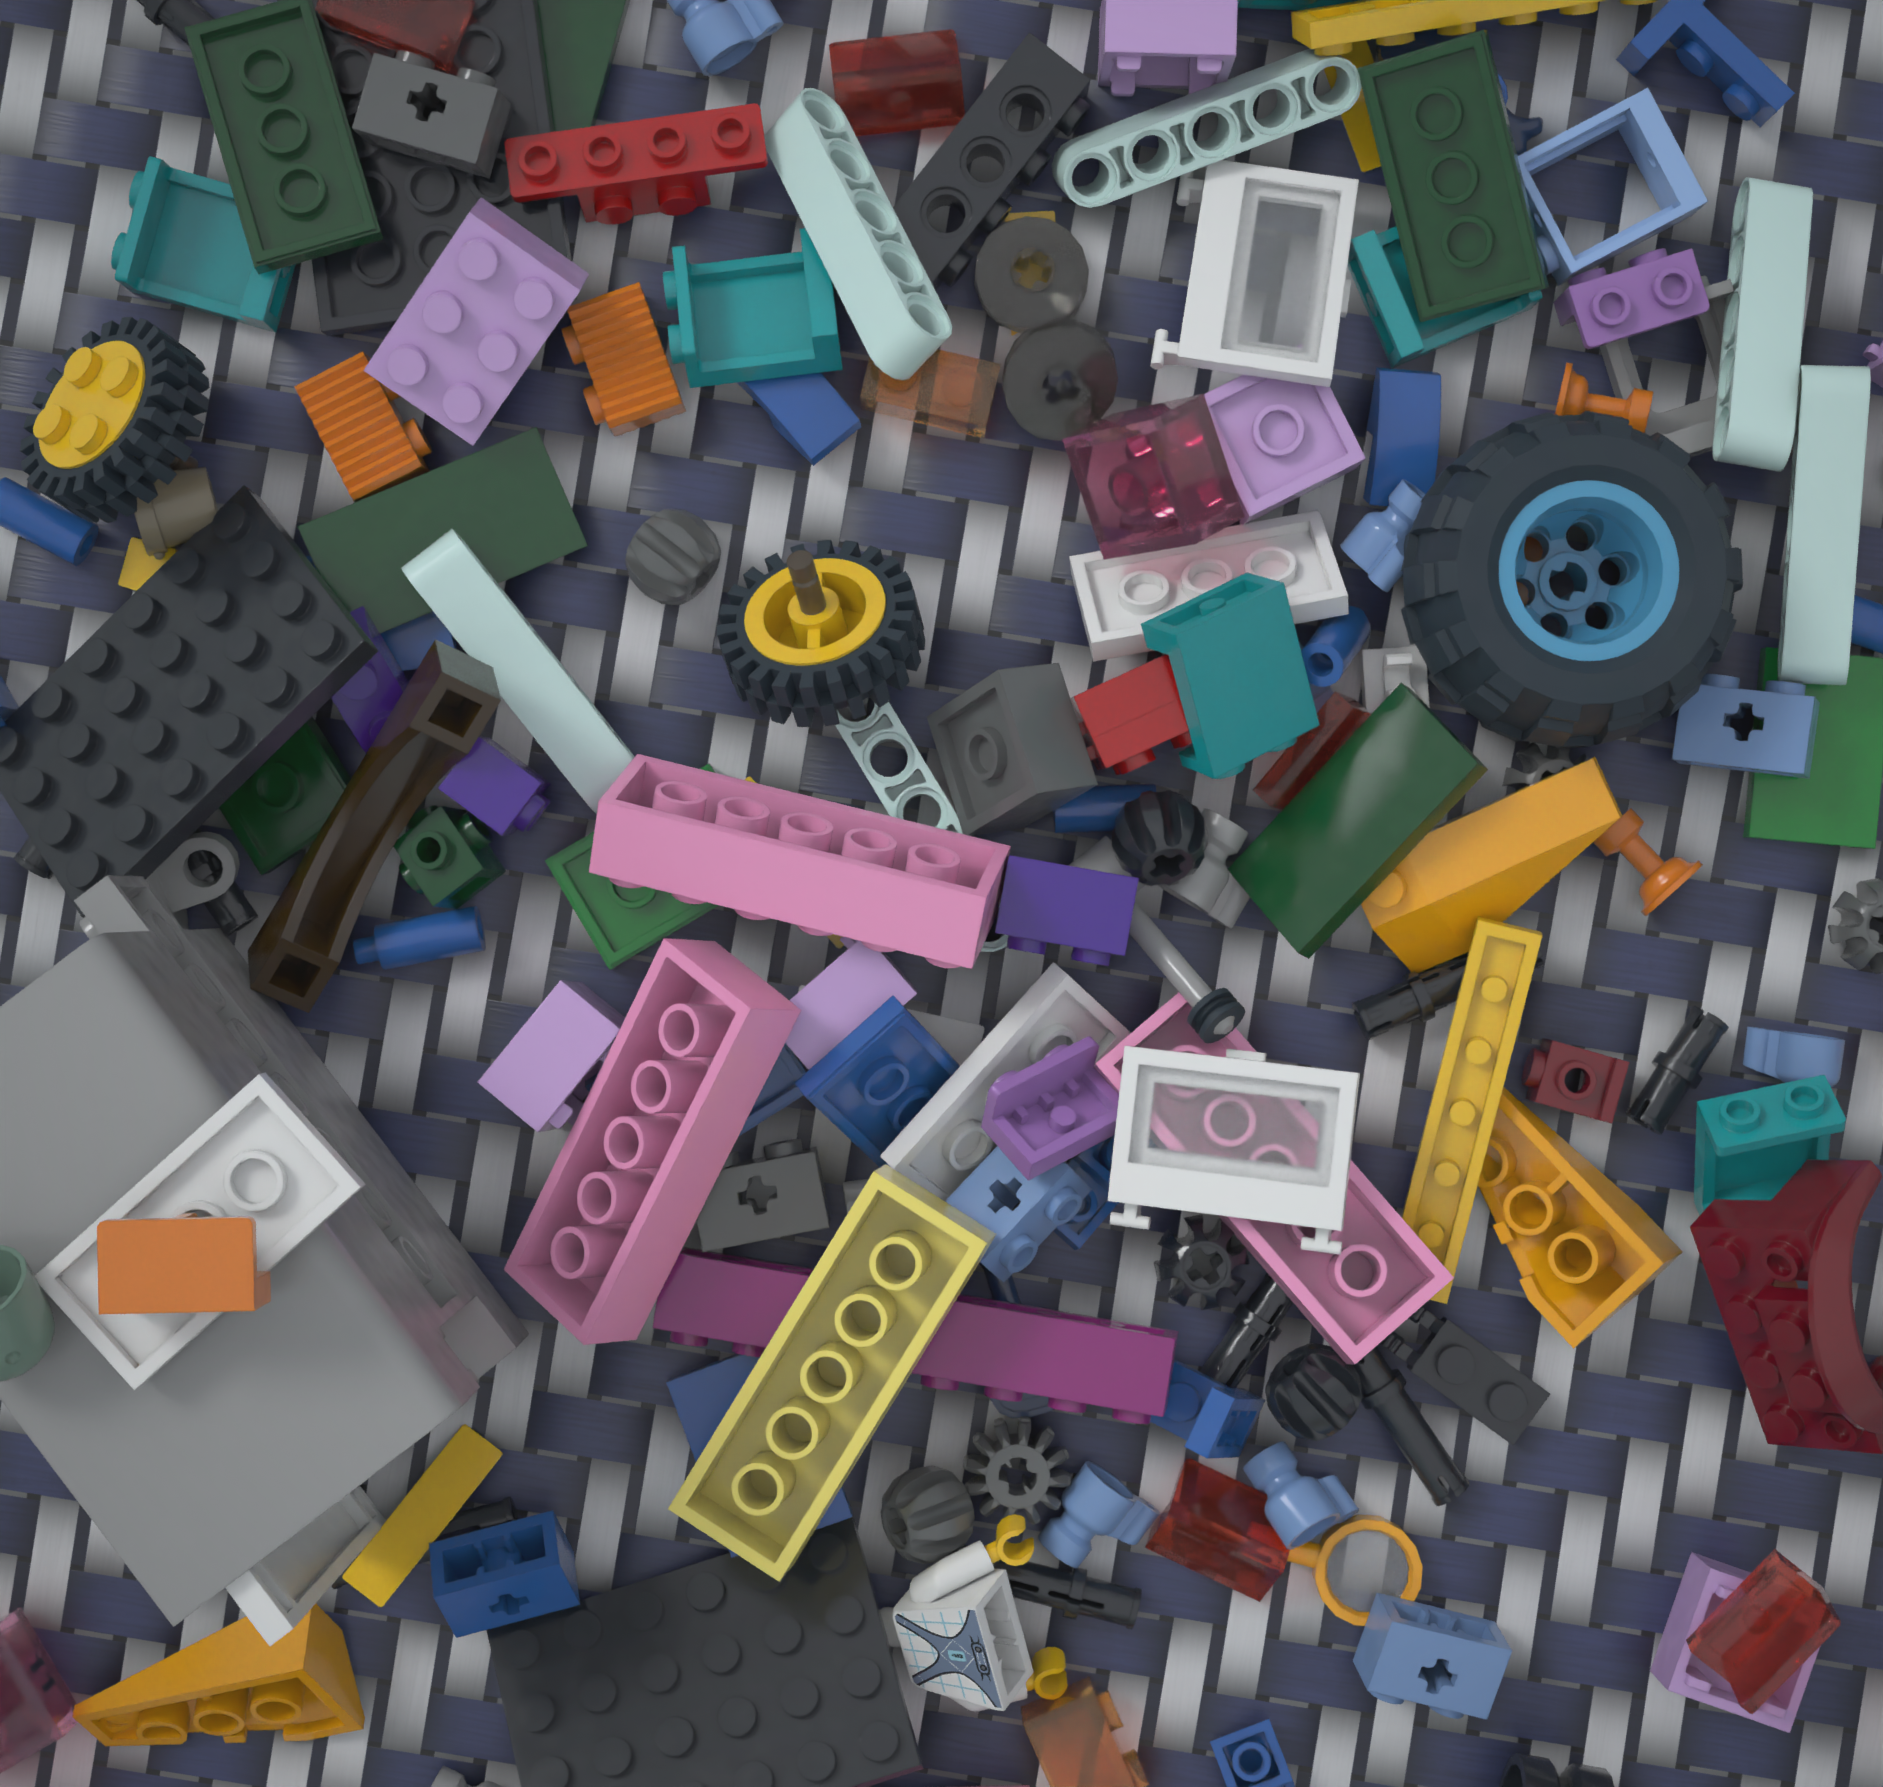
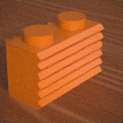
[561,282,686,436]
[294,351,432,502]

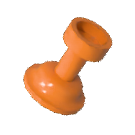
[1555,362,1653,433]
[1593,808,1703,916]

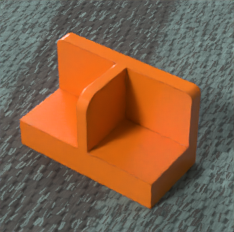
[97,1213,271,1315]

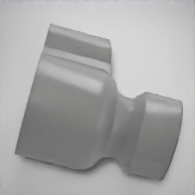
[1158,808,1250,929]

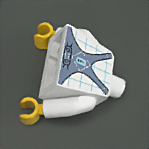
[880,1514,1068,1712]

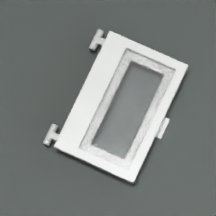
[1151,160,1359,387]
[1108,1046,1360,1255]

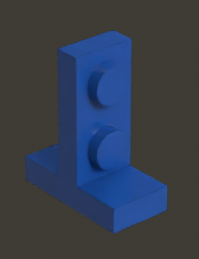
[1616,0,1795,127]
[1150,1359,1265,1459]

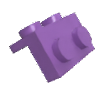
[1553,248,1710,349]
[981,1036,1119,1181]

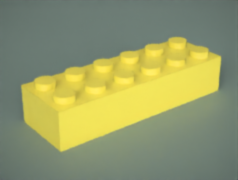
[668,1164,996,1582]

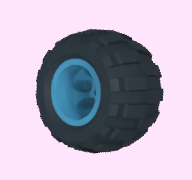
[1401,411,1743,748]

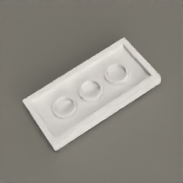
[1069,510,1349,662]
[880,962,1131,1201]
[35,1072,366,1390]

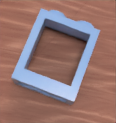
[1518,88,1708,286]

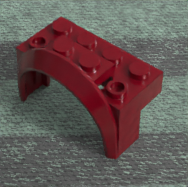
[1690,1159,1883,1454]

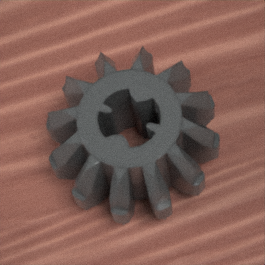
[963,1416,1071,1525]

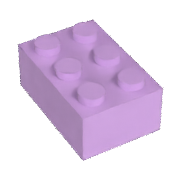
[363,197,589,446]

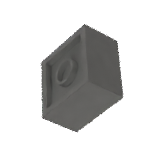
[927,663,1098,836]

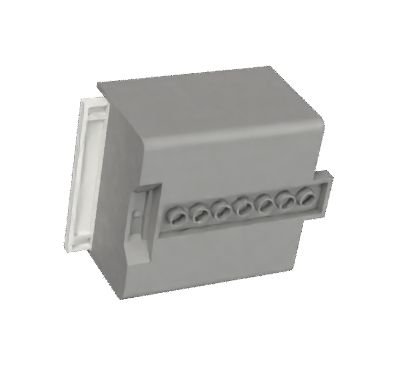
[0,875,529,1646]

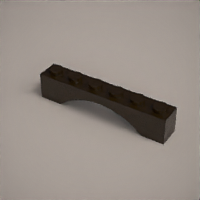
[248,639,501,1013]

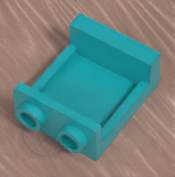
[111,156,296,333]
[1347,226,1542,369]
[663,228,843,388]
[1141,572,1320,779]
[1694,1074,1846,1216]

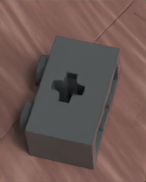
[352,50,511,179]
[696,1138,831,1252]

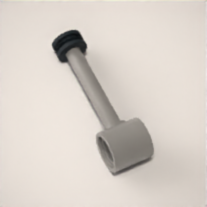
[1068,835,1245,1043]

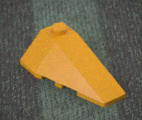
[1361,757,1622,973]
[1478,1086,1683,1349]
[72,1604,365,1746]

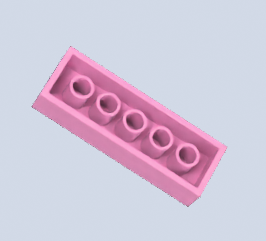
[589,754,1011,969]
[504,938,801,1345]
[1094,992,1454,1364]

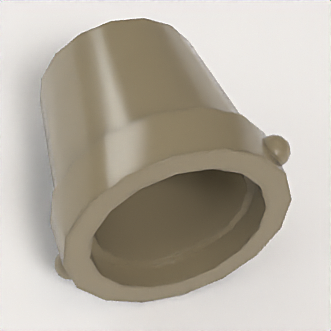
[135,467,218,560]

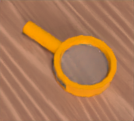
[1243,1514,1423,1626]

